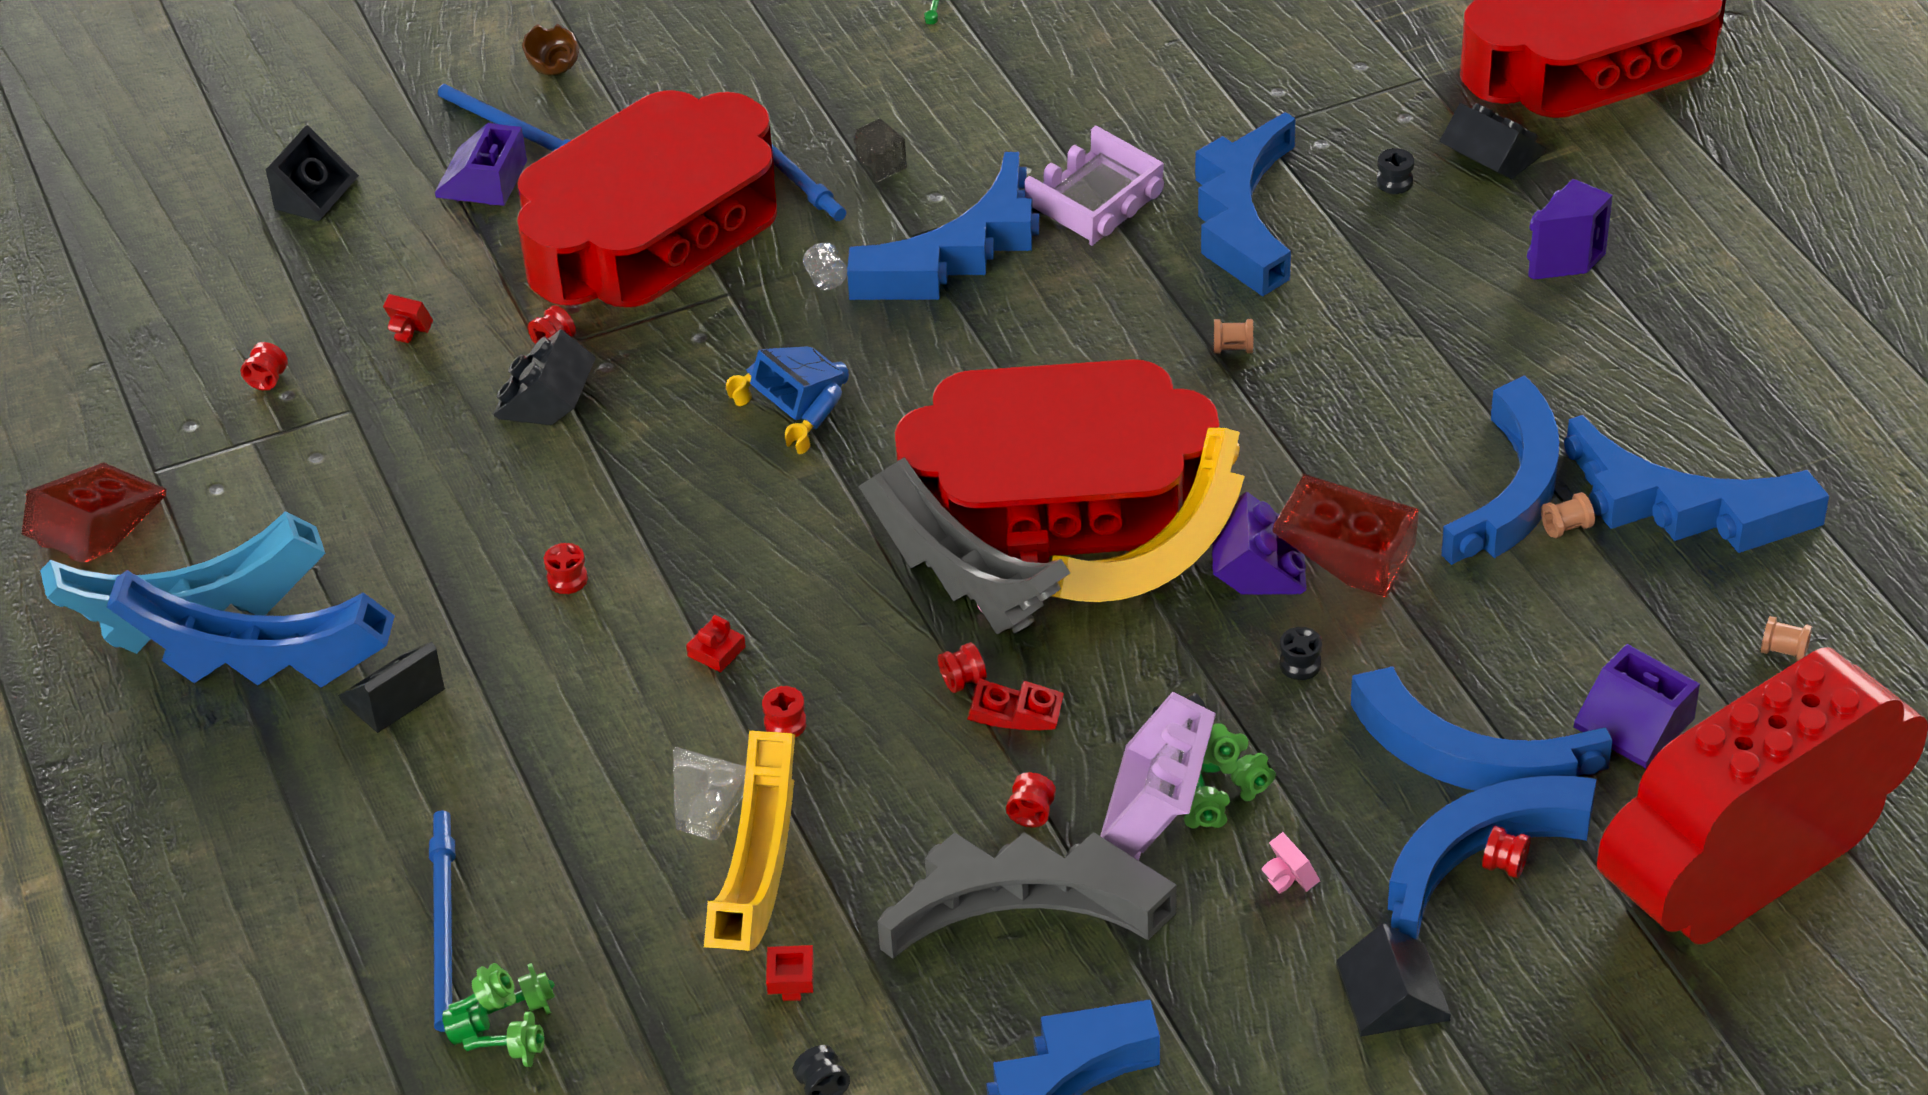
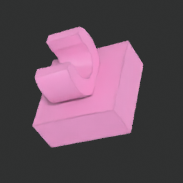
[1262,832,1320,894]

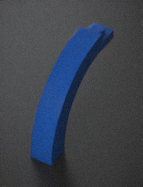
[1441,375,1560,565]
[1351,667,1612,791]
[1388,776,1597,940]

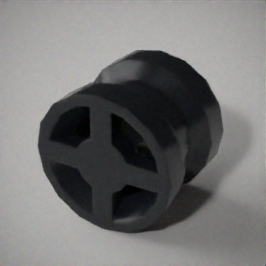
[1376,148,1414,194]
[1279,627,1322,680]
[792,1045,850,1095]

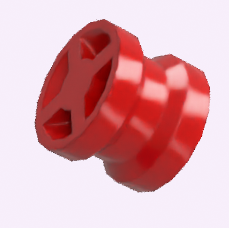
[528,305,576,344]
[240,342,288,391]
[543,543,588,594]
[938,642,987,693]
[762,686,806,738]
[1006,772,1056,828]
[1482,826,1531,879]

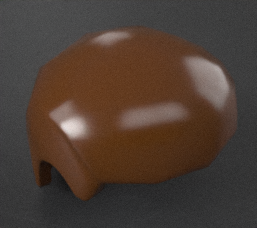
[522,24,580,75]

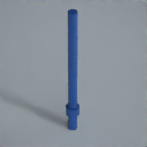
[438,84,571,151]
[772,144,846,221]
[429,811,456,1032]

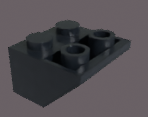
[1439,103,1547,179]
[493,329,596,425]

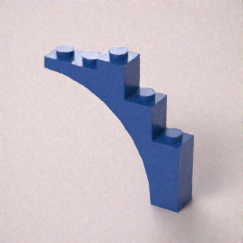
[1195,112,1296,297]
[847,152,1040,300]
[1564,415,1829,553]
[106,570,395,687]
[986,1000,1160,1095]

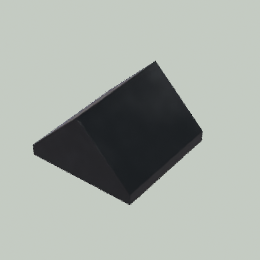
[265,125,359,221]
[338,642,445,733]
[1336,923,1451,1037]

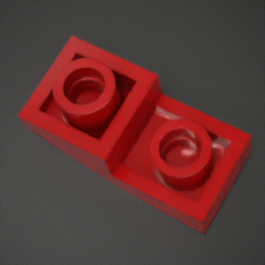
[967,678,1064,730]

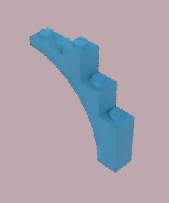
[40,511,325,654]

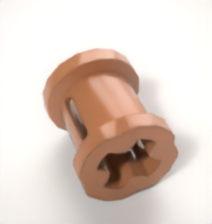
[1214,319,1253,354]
[1541,492,1595,538]
[1761,616,1812,661]

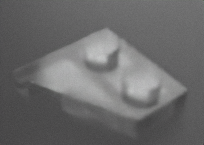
[673,747,746,841]

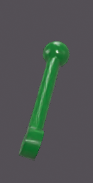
[924,0,939,24]

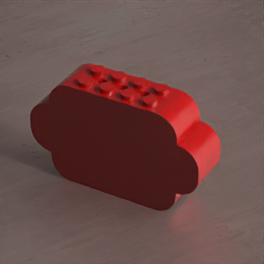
[1460,0,1726,118]
[517,90,777,307]
[895,359,1219,556]
[1597,647,1928,944]

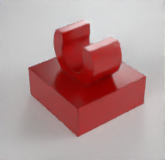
[383,294,433,343]
[1006,530,1049,563]
[686,615,746,673]
[766,945,814,1001]

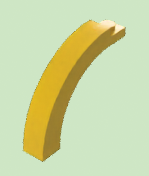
[1050,428,1245,602]
[704,730,795,951]

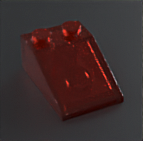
[21,462,167,562]
[1273,474,1419,598]

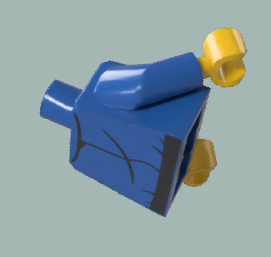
[726,346,849,454]

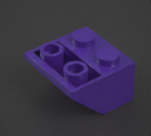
[435,123,527,206]
[1527,179,1613,279]
[1212,491,1306,595]
[1573,644,1700,769]

